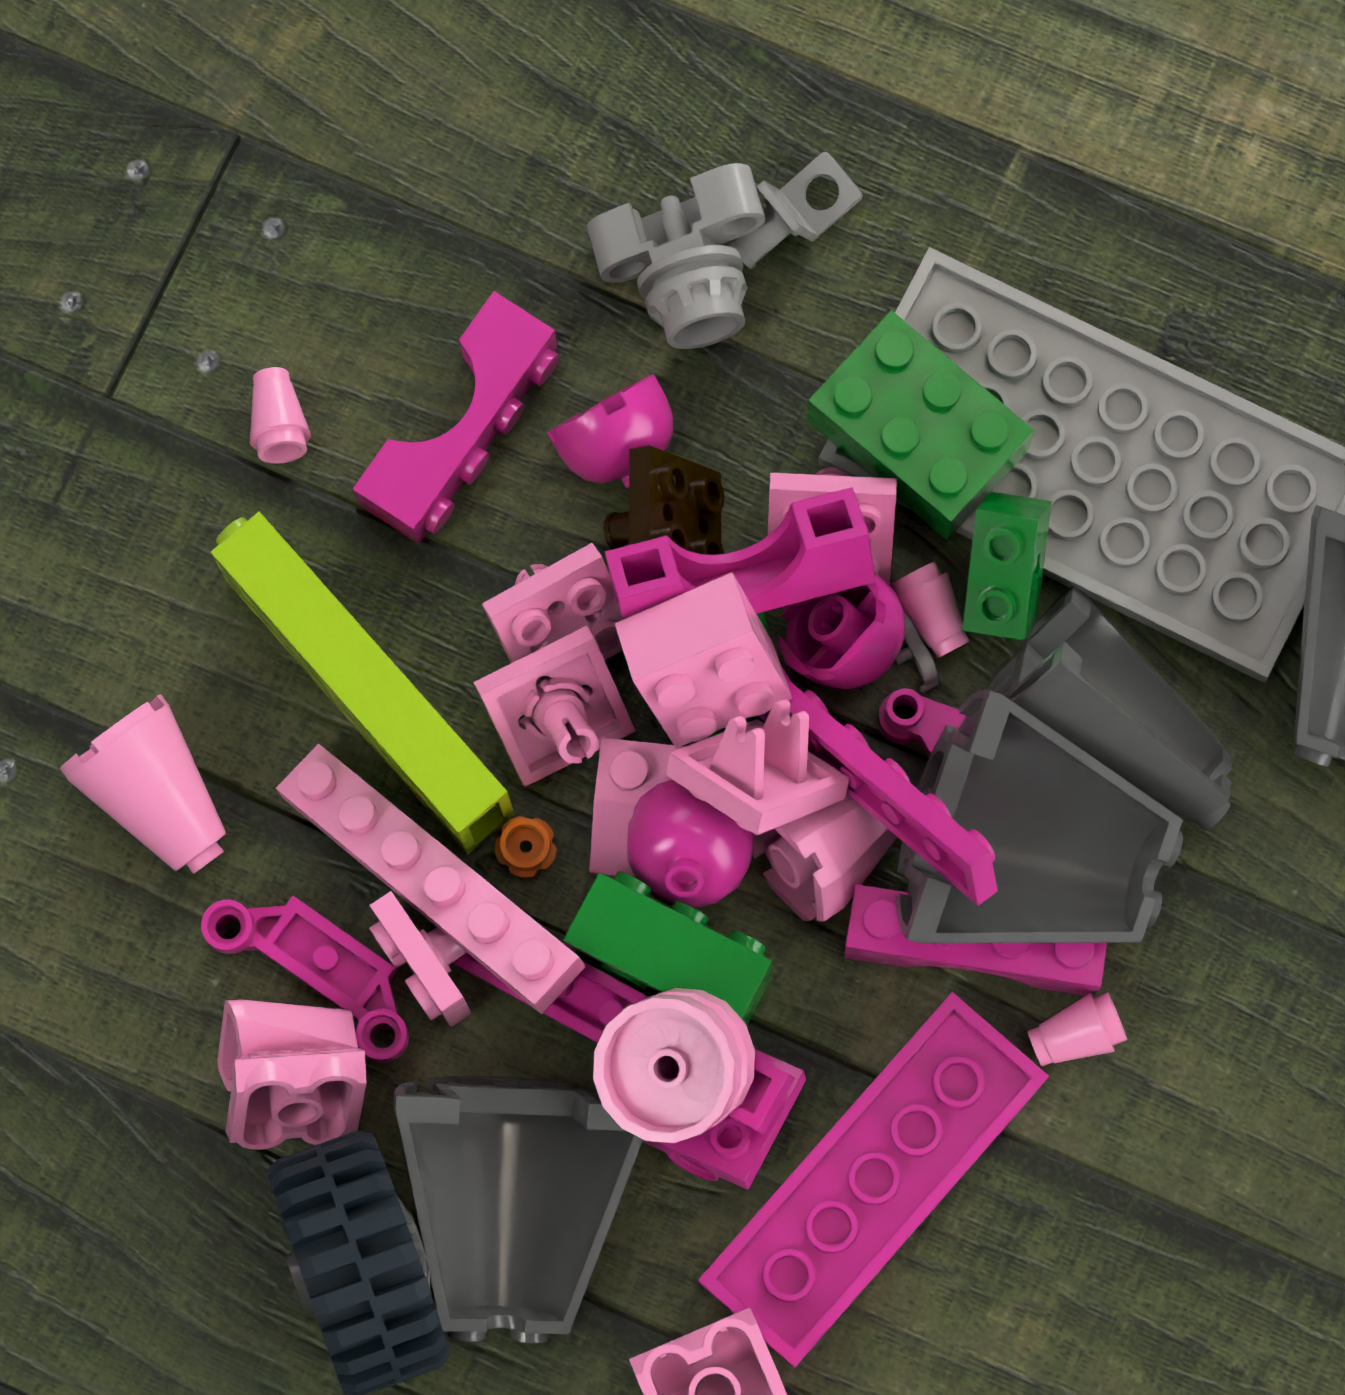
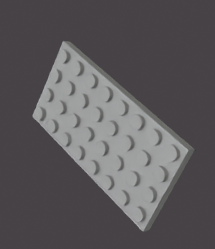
[818,247,1345,683]

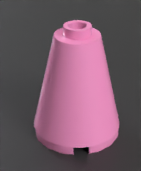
[60,694,226,874]

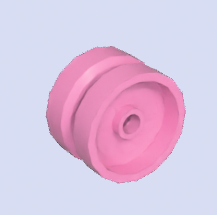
[593,988,755,1143]

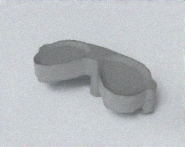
[895,613,939,693]

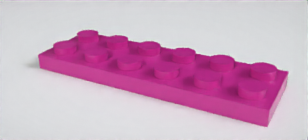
[698,992,1049,1369]

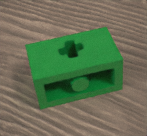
[962,492,1052,641]

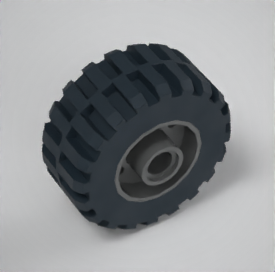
[267,1131,450,1395]

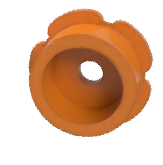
[495,816,557,878]

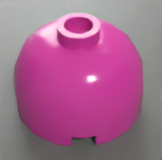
[547,374,673,488]
[779,574,906,690]
[627,780,754,908]

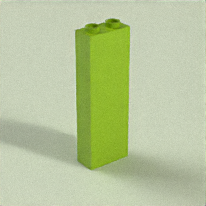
[211,511,515,855]

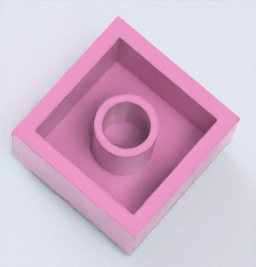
[614,572,792,748]

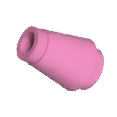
[250,367,311,464]
[891,561,970,658]
[1028,992,1128,1066]

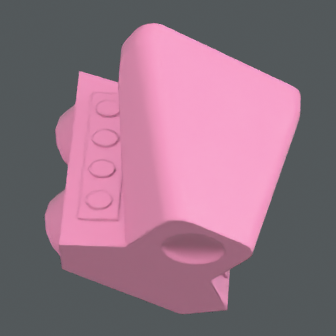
[217,1000,367,1150]
[629,1307,787,1395]

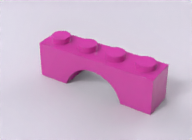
[353,291,560,545]
[605,487,876,620]
[844,884,1107,997]

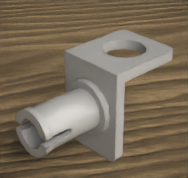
[727,152,863,269]

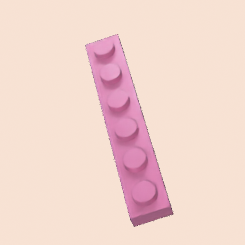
[275,743,585,1014]

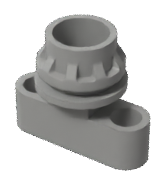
[587,163,765,349]

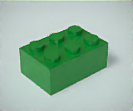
[807,310,1034,540]
[563,871,772,1026]

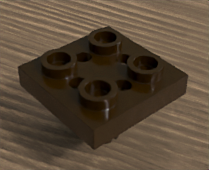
[603,445,724,555]

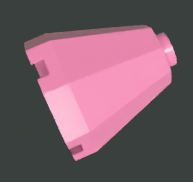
[753,793,897,921]

